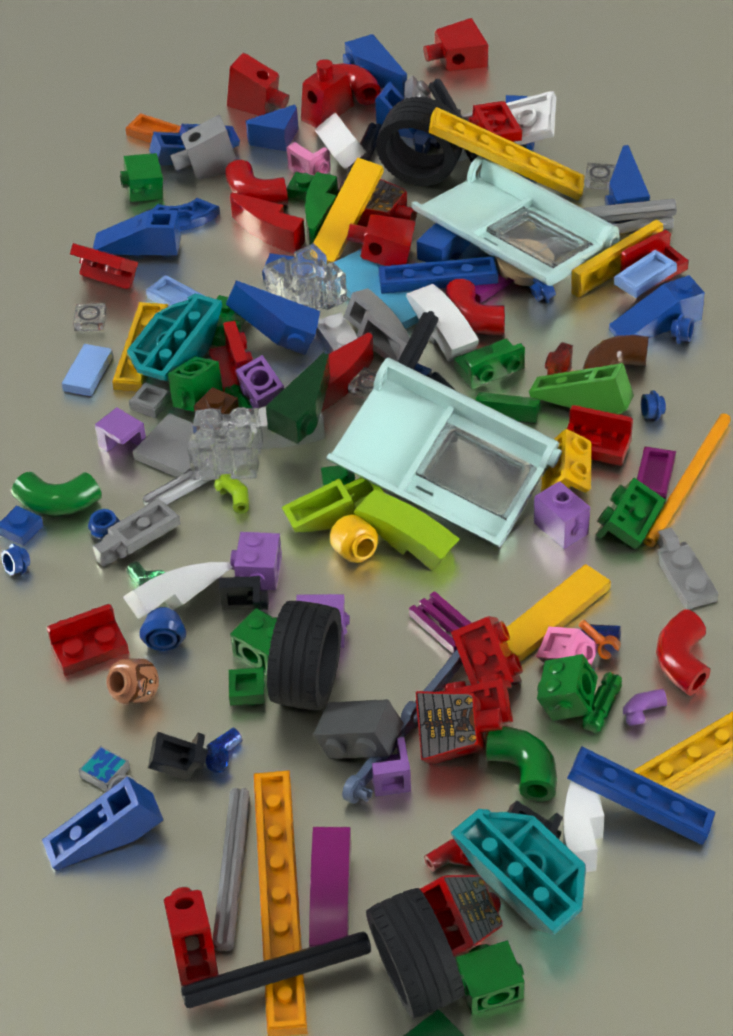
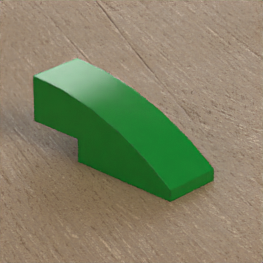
[305,172,338,248]

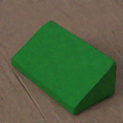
[475,392,541,423]

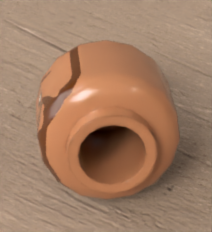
[107,658,159,704]

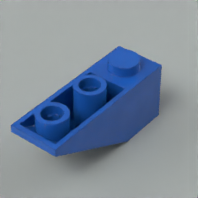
[93,210,181,256]

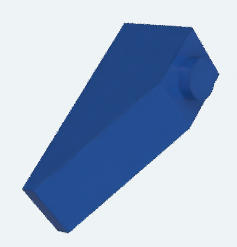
[343,34,407,97]
[605,145,650,223]
[609,275,705,338]
[226,280,320,355]
[42,777,164,871]

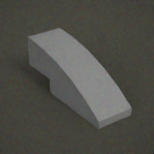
[343,288,410,362]

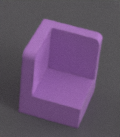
[95,407,146,452]
[372,737,411,797]

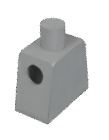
[170,115,236,180]

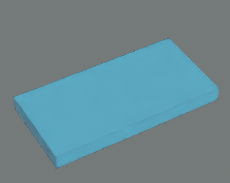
[323,249,419,329]

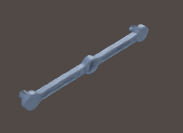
[342,650,463,804]

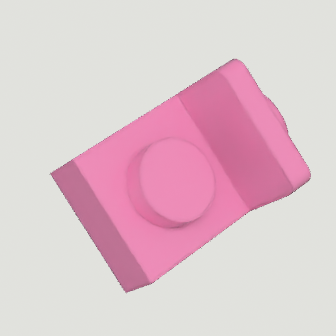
[287,142,331,175]
[536,626,598,665]

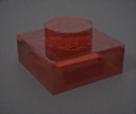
[545,342,573,375]

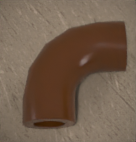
[583,335,649,369]

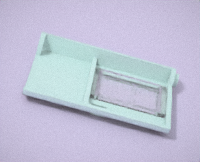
[411,156,620,286]
[326,357,562,547]

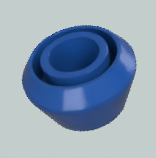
[139,607,187,651]

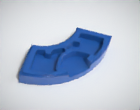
[151,198,220,231]

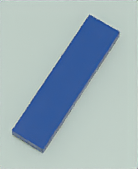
[378,257,498,294]
[567,746,716,845]

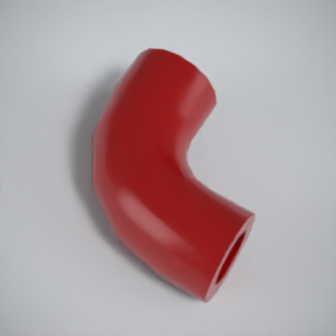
[316,63,381,105]
[225,160,288,206]
[446,279,505,336]
[656,609,711,696]

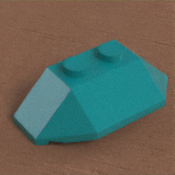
[127,293,222,382]
[451,809,586,935]

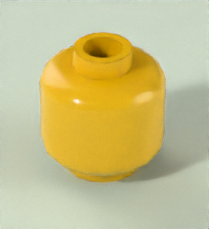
[330,515,378,563]

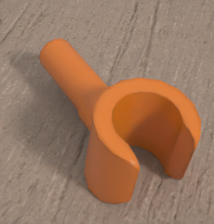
[578,620,621,659]

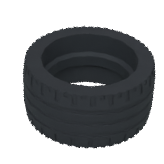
[376,96,463,186]
[267,601,342,710]
[366,888,465,1018]

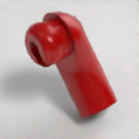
[424,839,473,872]

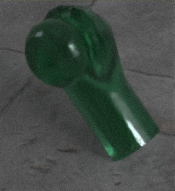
[126,561,166,587]

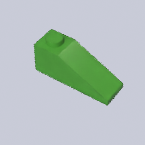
[529,363,634,414]

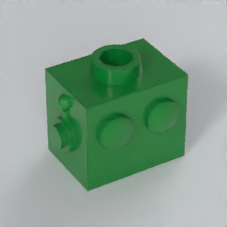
[120,153,163,202]
[168,356,223,412]
[230,608,277,675]
[537,654,598,721]
[456,940,525,1015]

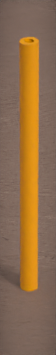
[643,413,731,547]

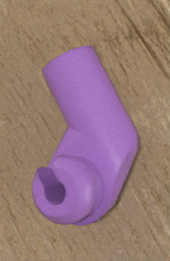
[623,689,667,726]

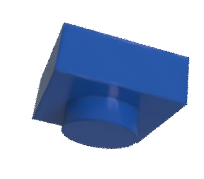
[0,505,44,546]

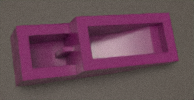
[309,827,352,947]

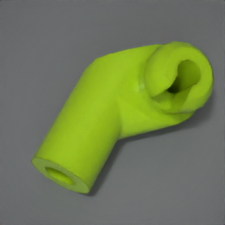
[214,473,249,514]

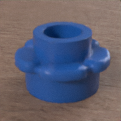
[530,278,556,303]
[671,314,694,344]
[640,390,666,421]
[88,509,120,539]
[1,544,30,575]

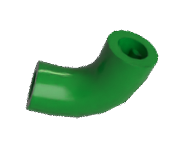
[11,472,102,516]
[486,726,557,802]

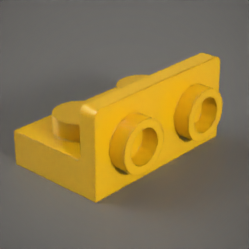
[541,429,591,493]

